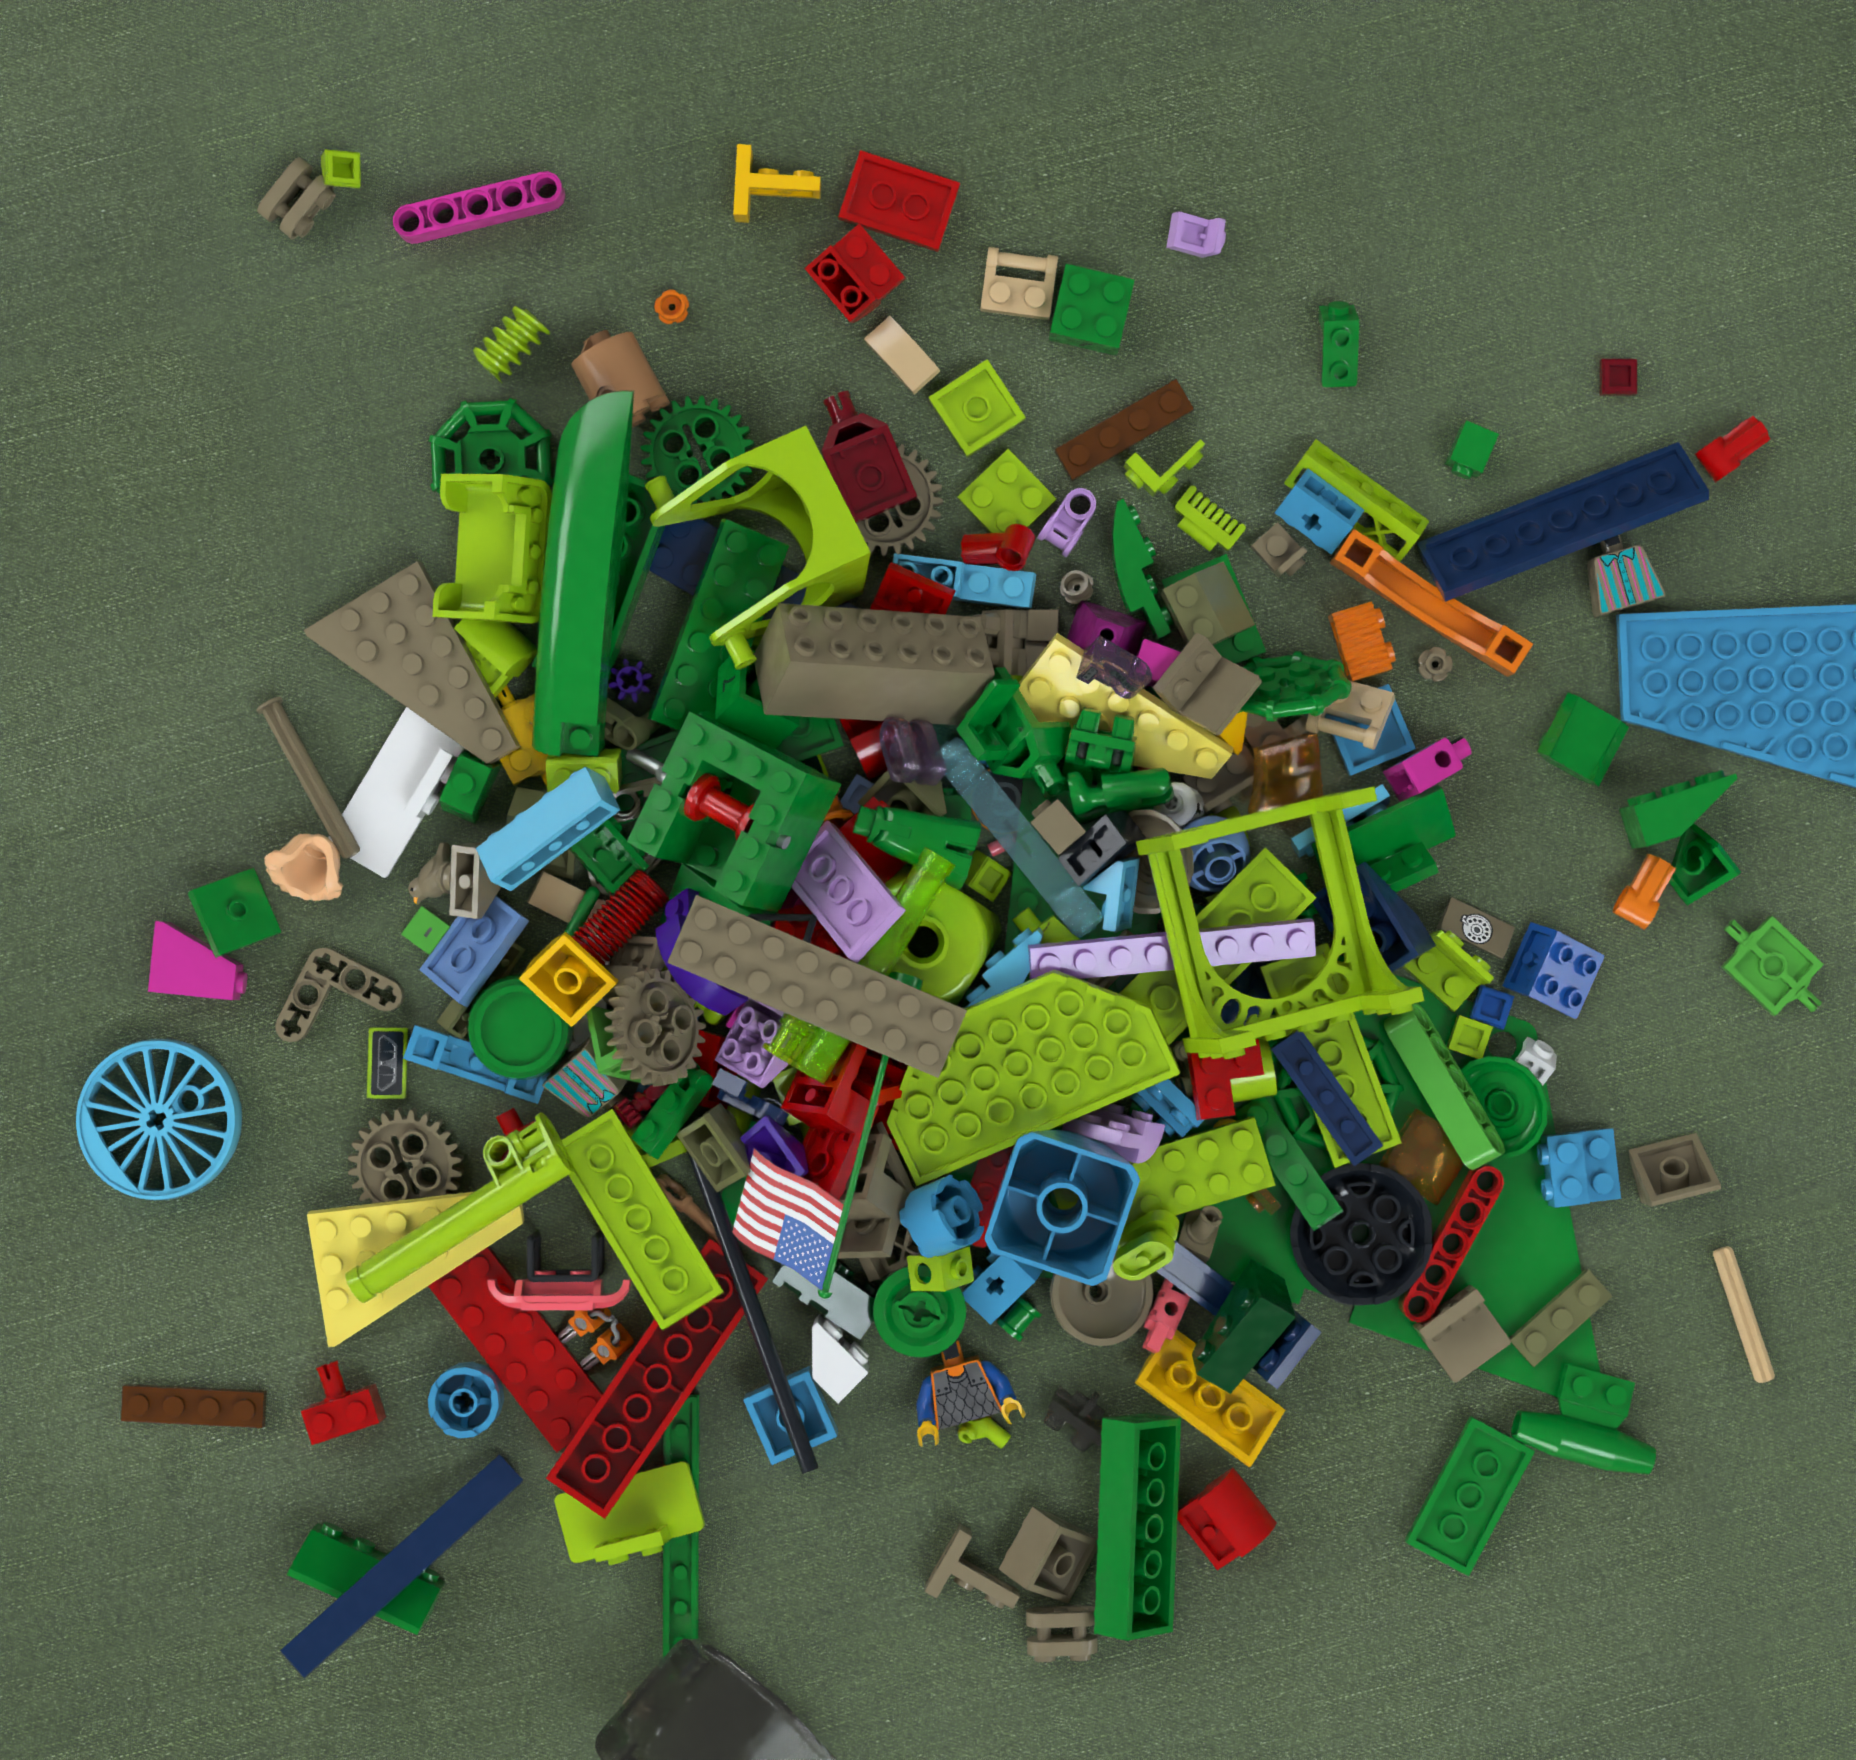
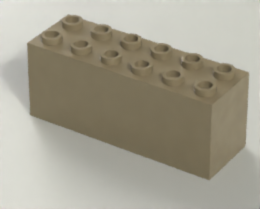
[754,603,995,725]

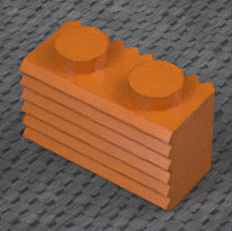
[1328,601,1396,682]

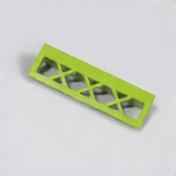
[1284,439,1429,562]

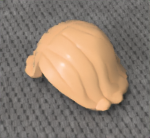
[264,834,343,901]

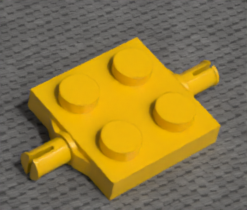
[497,685,548,787]

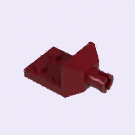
[821,390,917,523]

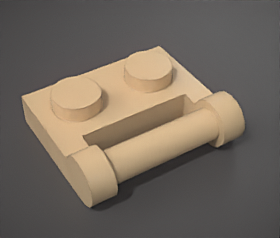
[980,247,1058,320]
[1306,681,1395,750]

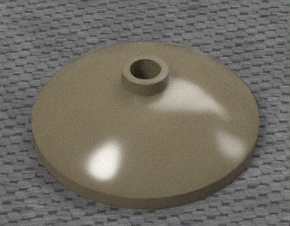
[1050,1247,1153,1346]

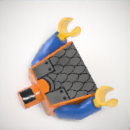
[916,1340,1026,1447]

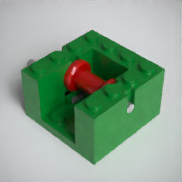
[626,711,841,913]

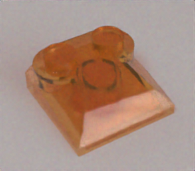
[1379,1108,1464,1206]

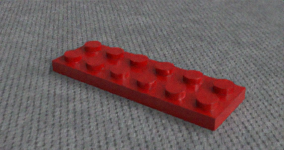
[428,1246,603,1453]

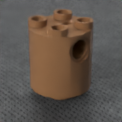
[571,330,670,428]

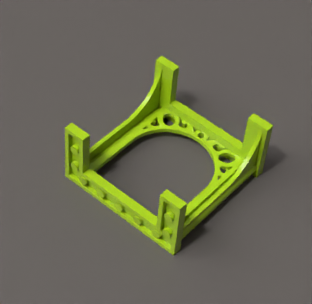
[1136,786,1424,1059]

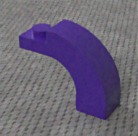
[655,888,748,1016]

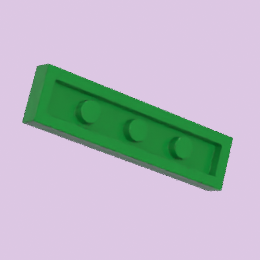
[1235,1097,1344,1231]

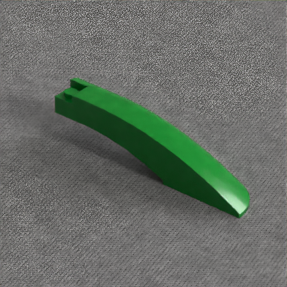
[532,390,634,757]

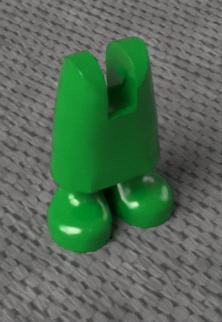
[1068,768,1174,825]

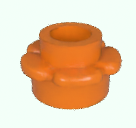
[654,290,689,325]

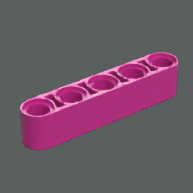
[393,171,565,244]

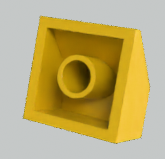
[519,932,619,1027]

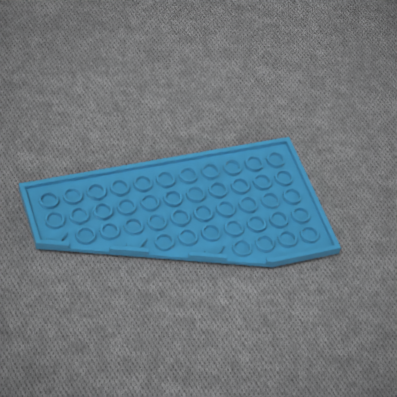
[1616,604,1856,788]

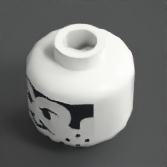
[1154,782,1204,829]

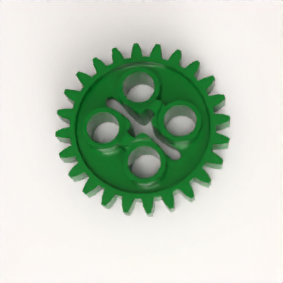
[640,395,755,505]

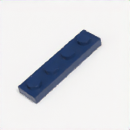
[1270,1029,1383,1166]

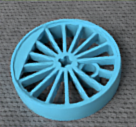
[76,1039,242,1200]

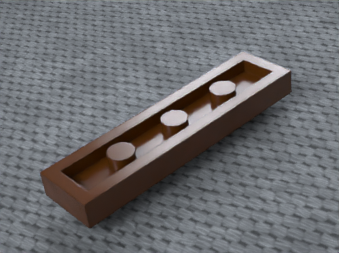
[1054,379,1194,481]
[121,1384,267,1428]

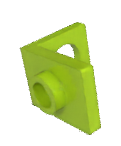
[907,1247,974,1292]

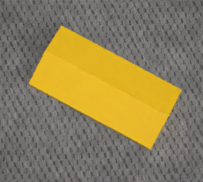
[1135,1329,1286,1467]

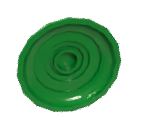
[1461,1056,1548,1159]

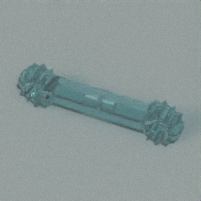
[934,737,1103,938]

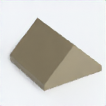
[1628,1133,1721,1207]

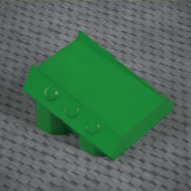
[1537,692,1629,787]

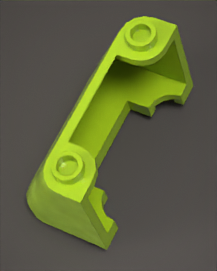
[432,474,552,623]

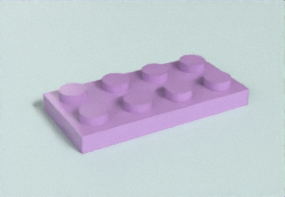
[792,820,906,963]

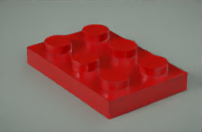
[838,150,960,252]

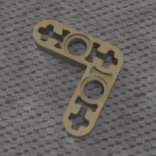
[275,948,405,1042]

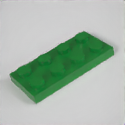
[1404,1416,1535,1576]

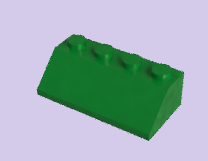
[286,1522,446,1635]

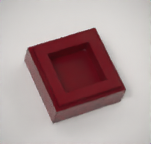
[1600,359,1637,396]

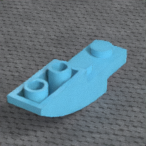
[893,553,1037,609]
[963,927,1044,1009]

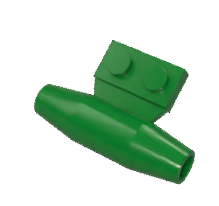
[1511,1364,1656,1475]

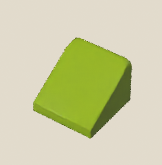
[321,149,361,188]
[964,850,1012,902]

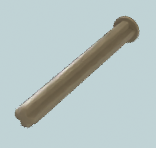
[256,697,360,859]

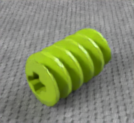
[473,306,551,384]

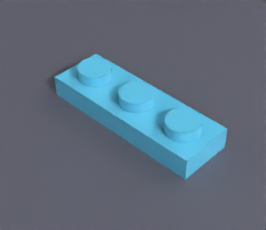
[1291,784,1390,858]

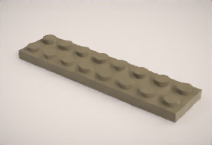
[667,895,967,1078]

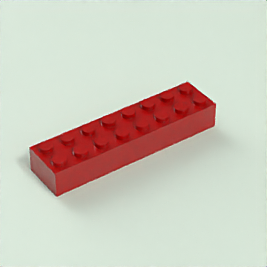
[546,1238,768,1519]

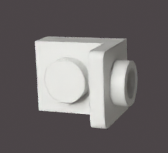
[1515,1037,1557,1086]

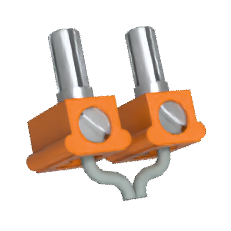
[558,1307,634,1370]

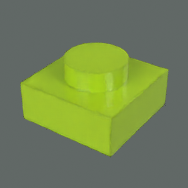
[1447,1015,1493,1059]

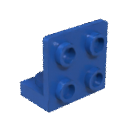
[1502,922,1604,1019]

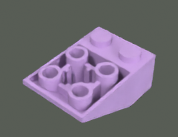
[715,997,823,1088]

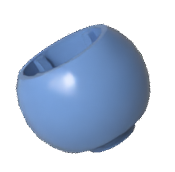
[1182,815,1251,893]

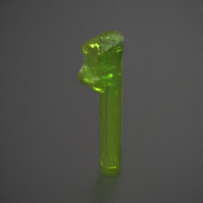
[762,847,956,1084]

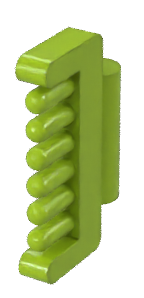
[1174,485,1246,552]

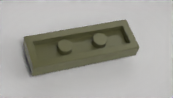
[1509,1269,1613,1367]

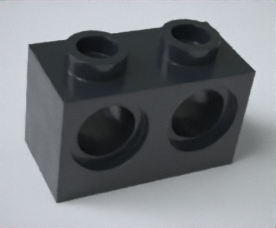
[1058,810,1146,887]

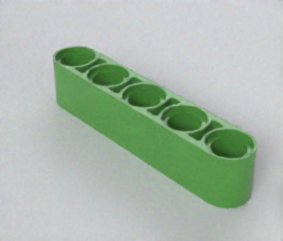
[1384,1003,1505,1170]

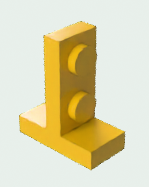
[733,144,821,223]

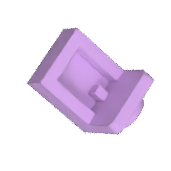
[1166,211,1226,258]

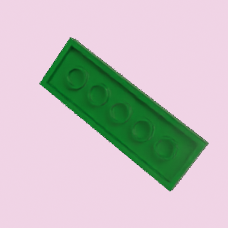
[647,519,789,731]

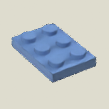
[419,895,529,1007]

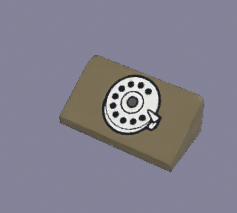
[1436,897,1515,959]

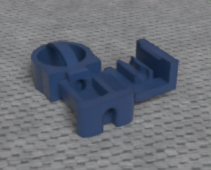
[712,1068,789,1127]

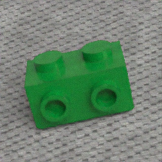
[569,817,649,894]

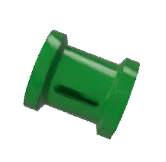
[996,1296,1043,1342]

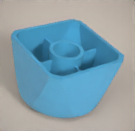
[984,1130,1140,1286]

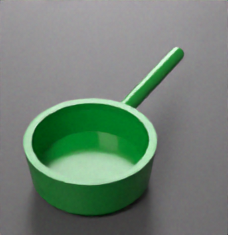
[467,886,600,1080]

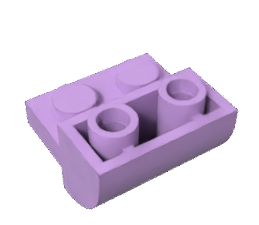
[1062,1104,1165,1163]

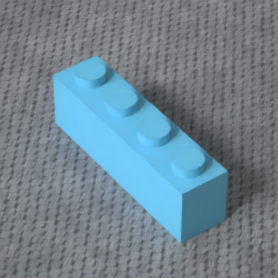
[476,766,620,891]

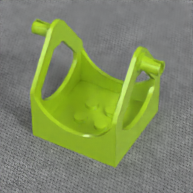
[645,426,871,670]

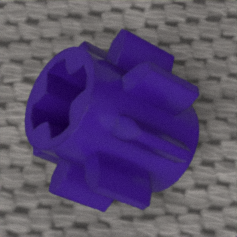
[609,659,653,703]

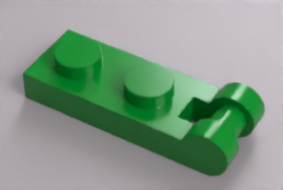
[631,1061,713,1160]

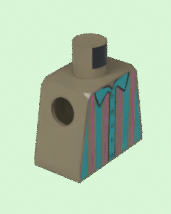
[1587,534,1666,618]
[542,1036,627,1118]

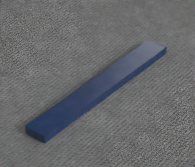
[280,1454,523,1679]

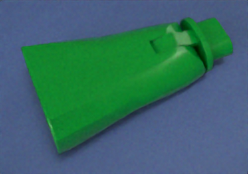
[852,805,981,890]

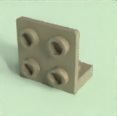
[1153,633,1262,735]
[1412,1284,1511,1383]

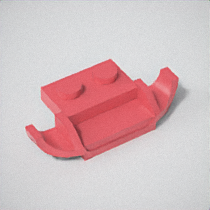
[487,1270,632,1310]

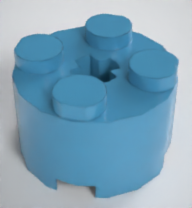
[899,1175,984,1258]
[428,1362,504,1438]

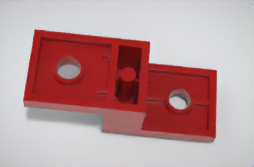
[781,1029,879,1200]

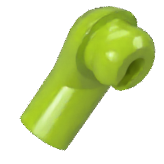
[957,1416,1011,1449]

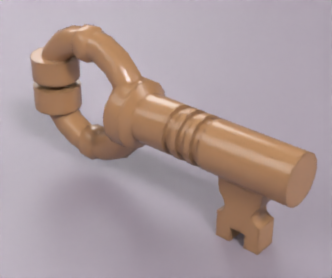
[656,1174,720,1244]

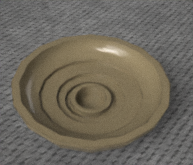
[1124,810,1194,914]

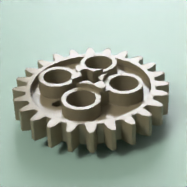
[856,444,943,558]
[604,968,706,1087]
[348,1107,464,1204]

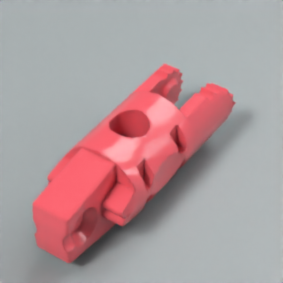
[1142,1278,1191,1353]

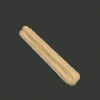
[1713,1246,1775,1383]

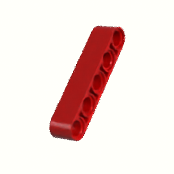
[1398,1164,1504,1323]

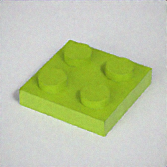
[928,359,1026,458]
[957,449,1057,533]

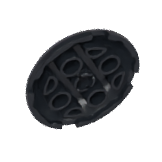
[1290,1163,1433,1305]

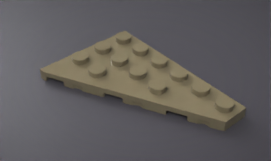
[304,561,521,764]

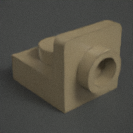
[1251,522,1308,578]

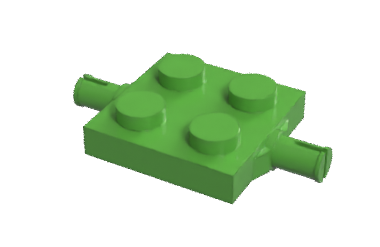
[1721,916,1824,1016]

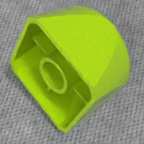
[862,864,1002,1006]

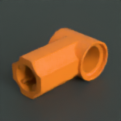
[1612,854,1676,930]

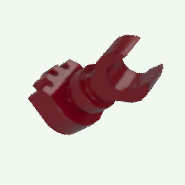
[613,1084,670,1128]

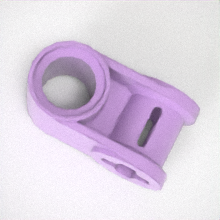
[1037,488,1096,557]

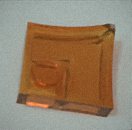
[1248,732,1323,814]

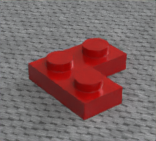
[1187,1039,1264,1120]

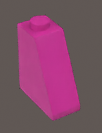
[148,921,248,1000]

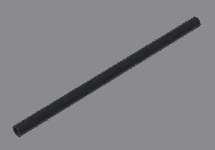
[686,1149,819,1474]

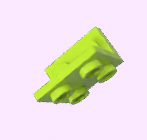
[1403,930,1494,1012]

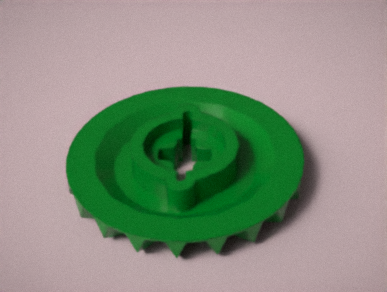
[873,1264,966,1357]

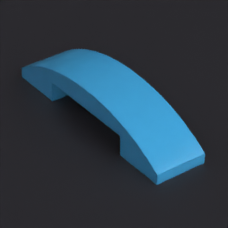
[403,1025,549,1104]

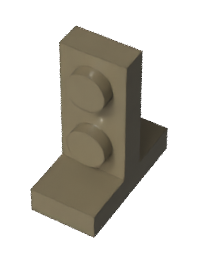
[924,1523,1020,1609]

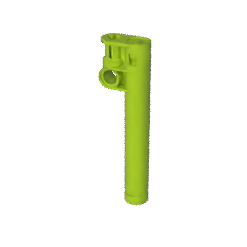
[345,1112,574,1303]

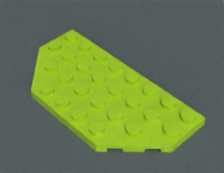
[887,969,1180,1186]

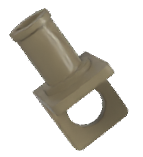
[1177,1206,1223,1263]

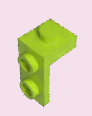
[1123,439,1205,497]

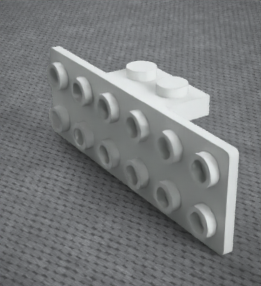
[328,707,465,878]

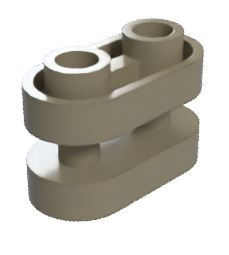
[257,157,336,239]
[1026,1605,1098,1662]

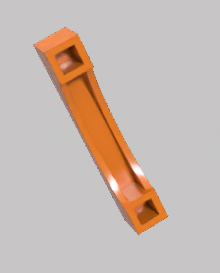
[1330,529,1533,677]

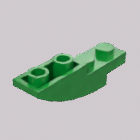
[1111,499,1174,642]

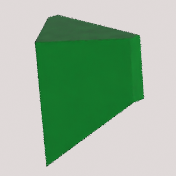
[1669,823,1741,906]

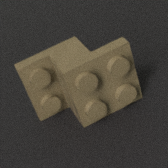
[820,1133,908,1259]

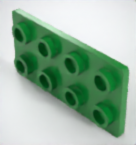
[1311,785,1456,893]

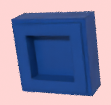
[1469,985,1515,1030]

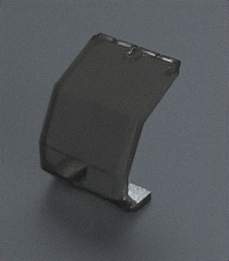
[595,1638,838,1760]

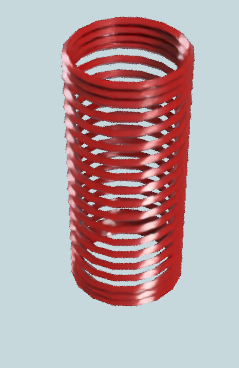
[571,870,669,966]

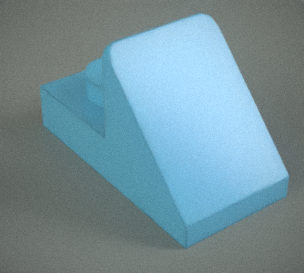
[1083,857,1140,932]

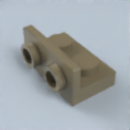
[1181,742,1266,815]

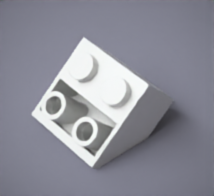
[812,1314,870,1403]

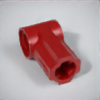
[1694,416,1771,483]
[961,524,1035,571]

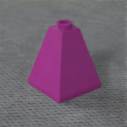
[1067,600,1146,678]

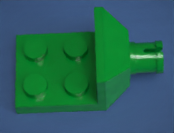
[985,667,1072,798]

